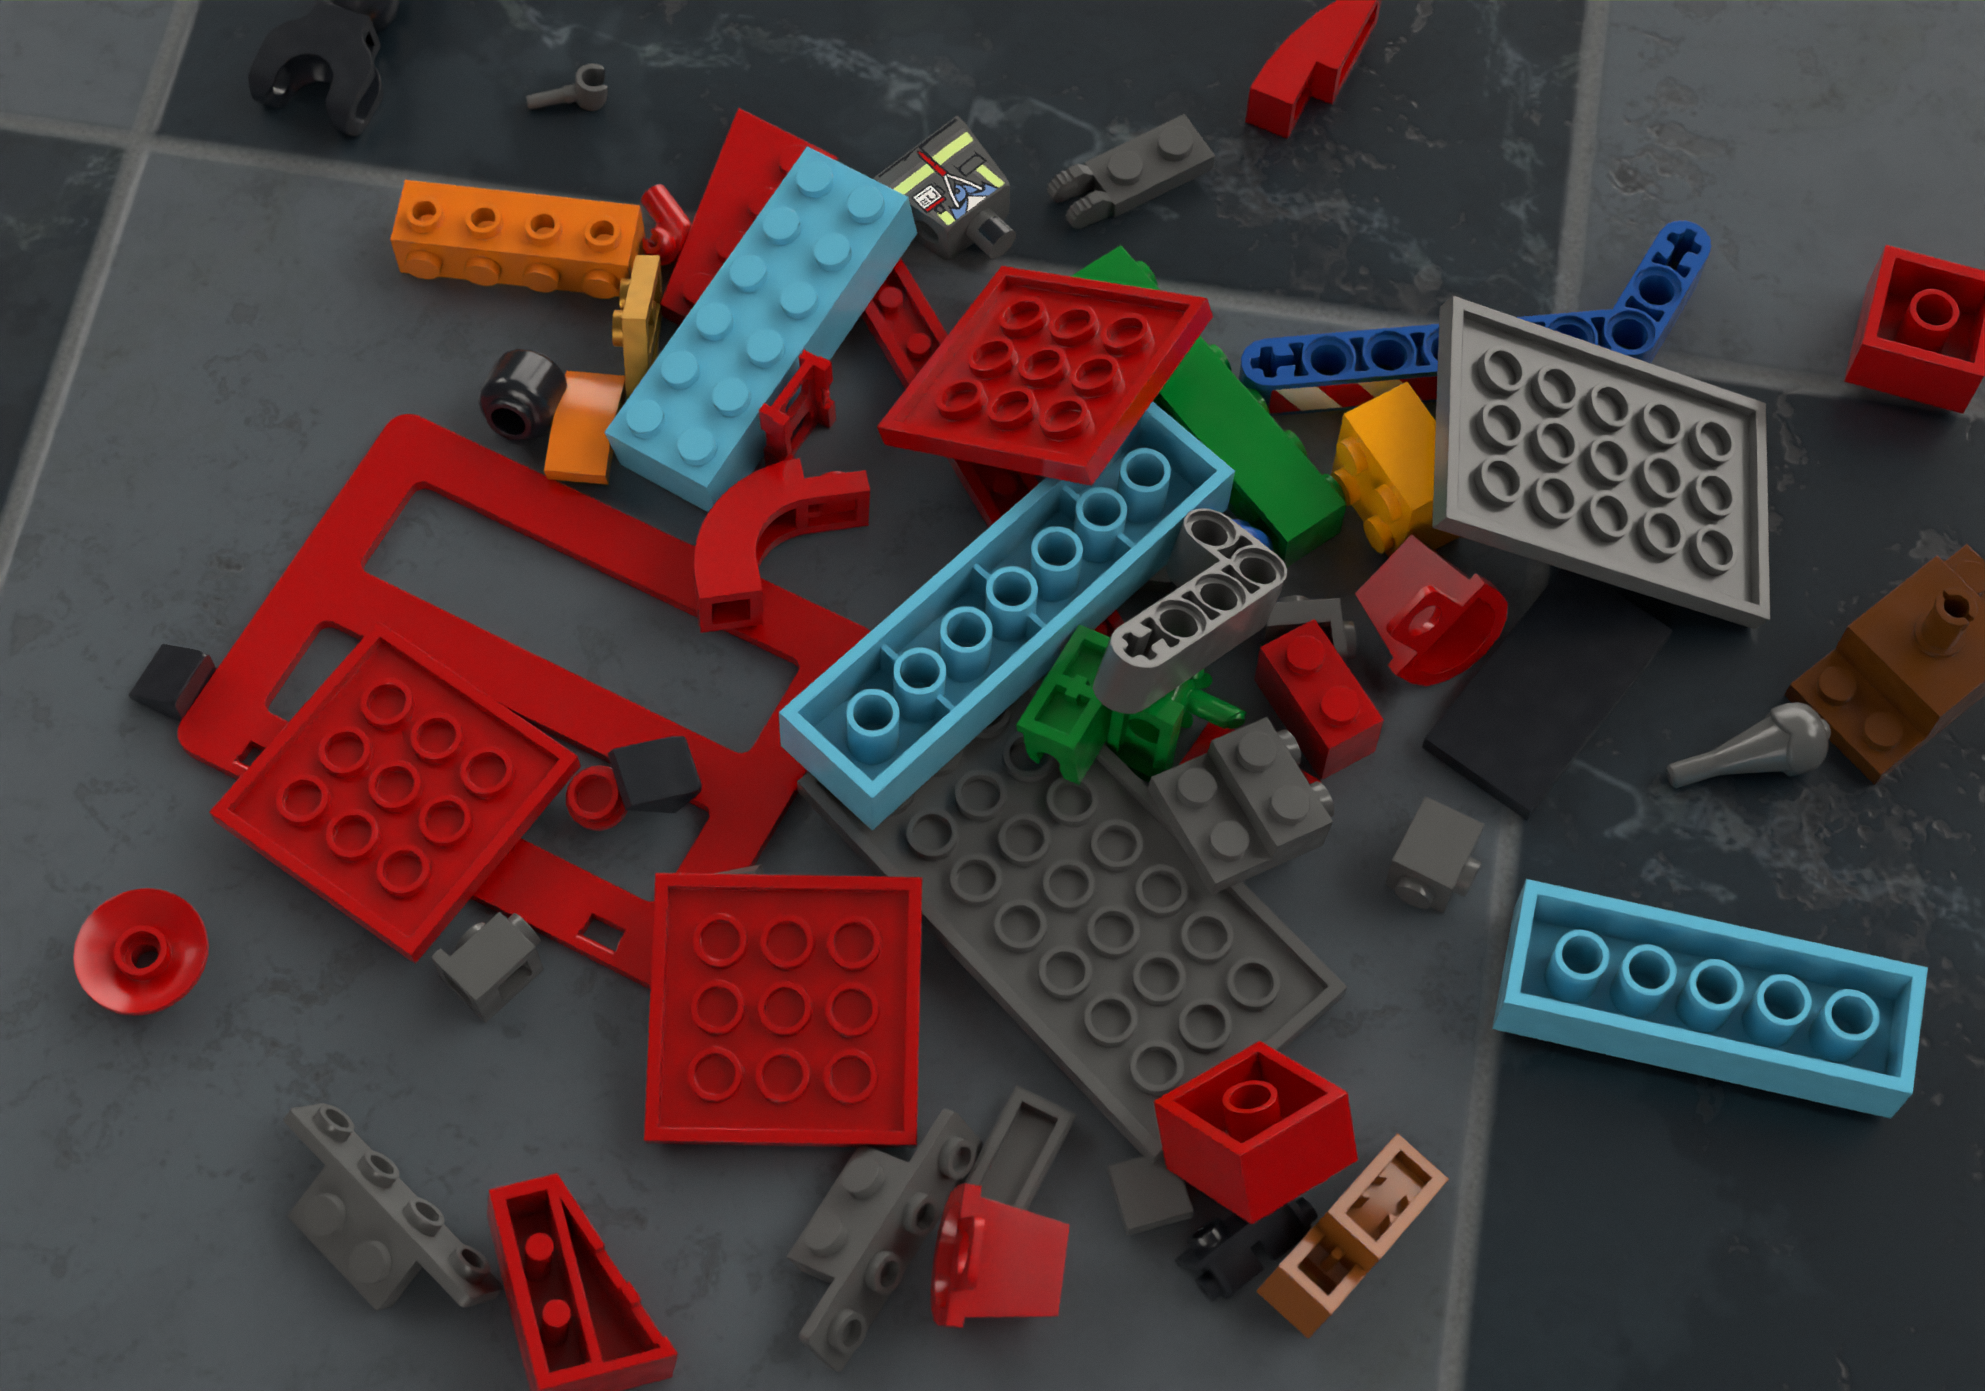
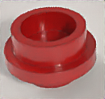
[565,765,628,831]

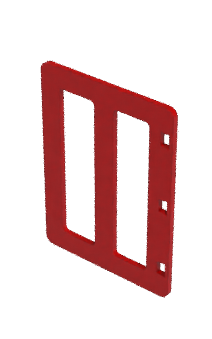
[177,414,871,989]

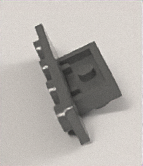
[283,1103,504,1311]
[787,1109,983,1372]

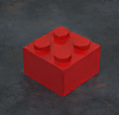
[1844,245,1985,414]
[1153,1041,1358,1224]

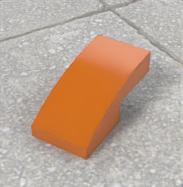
[544,371,626,485]

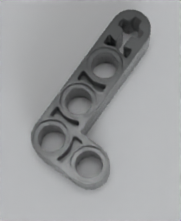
[1093,508,1288,714]

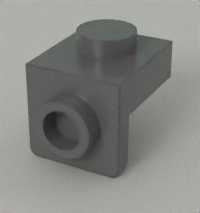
[1259,595,1356,664]

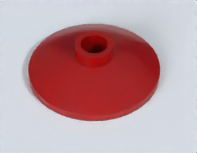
[73,888,209,1016]

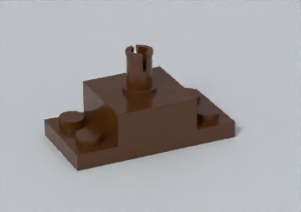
[1784,544,1985,785]

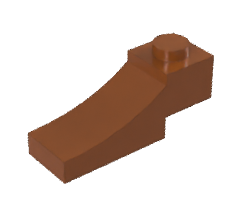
[1256,1133,1449,1339]

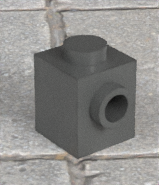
[1384,796,1485,913]

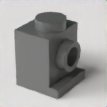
[431,912,544,1023]

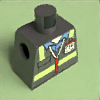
[873,116,1016,259]

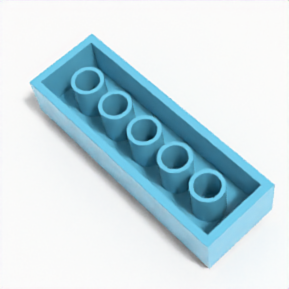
[604,146,917,512]
[1492,879,1928,1119]

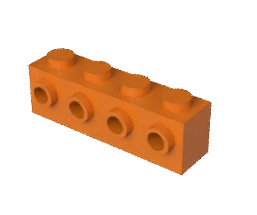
[390,180,646,299]

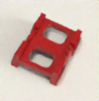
[759,349,836,467]

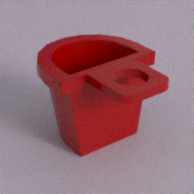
[1355,534,1508,686]
[931,1183,1070,1328]

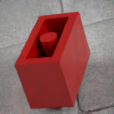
[1254,619,1384,780]

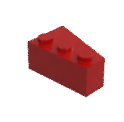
[487,1173,678,1391]

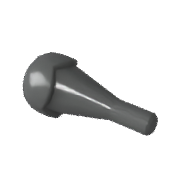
[1666,702,1831,789]

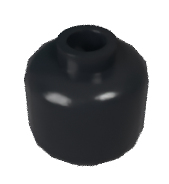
[478,349,568,440]

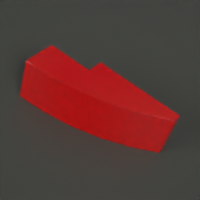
[1245,0,1381,139]

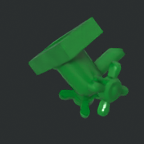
[1106,668,1247,782]

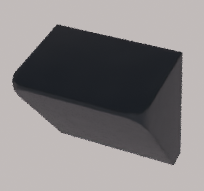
[129,644,217,722]
[607,736,702,813]

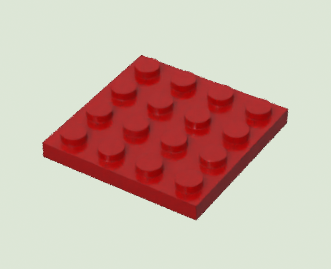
[877,266,1213,486]
[209,621,581,964]
[644,873,923,1148]

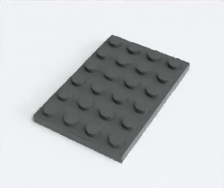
[1432,296,1770,629]

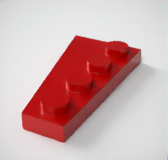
[660,108,838,326]

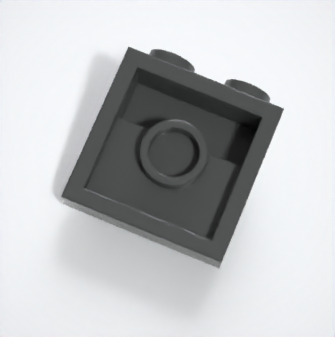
[1147,717,1334,895]

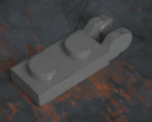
[1046,114,1215,230]

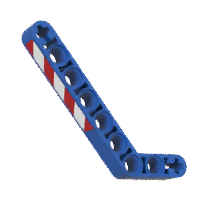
[1238,220,1711,416]

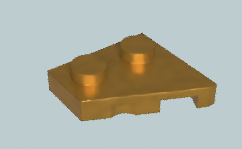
[612,255,662,401]

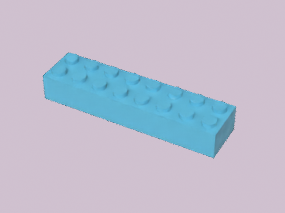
[779,402,1235,831]

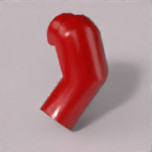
[641,184,692,266]

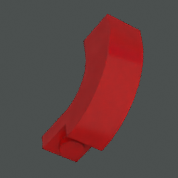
[694,458,870,633]

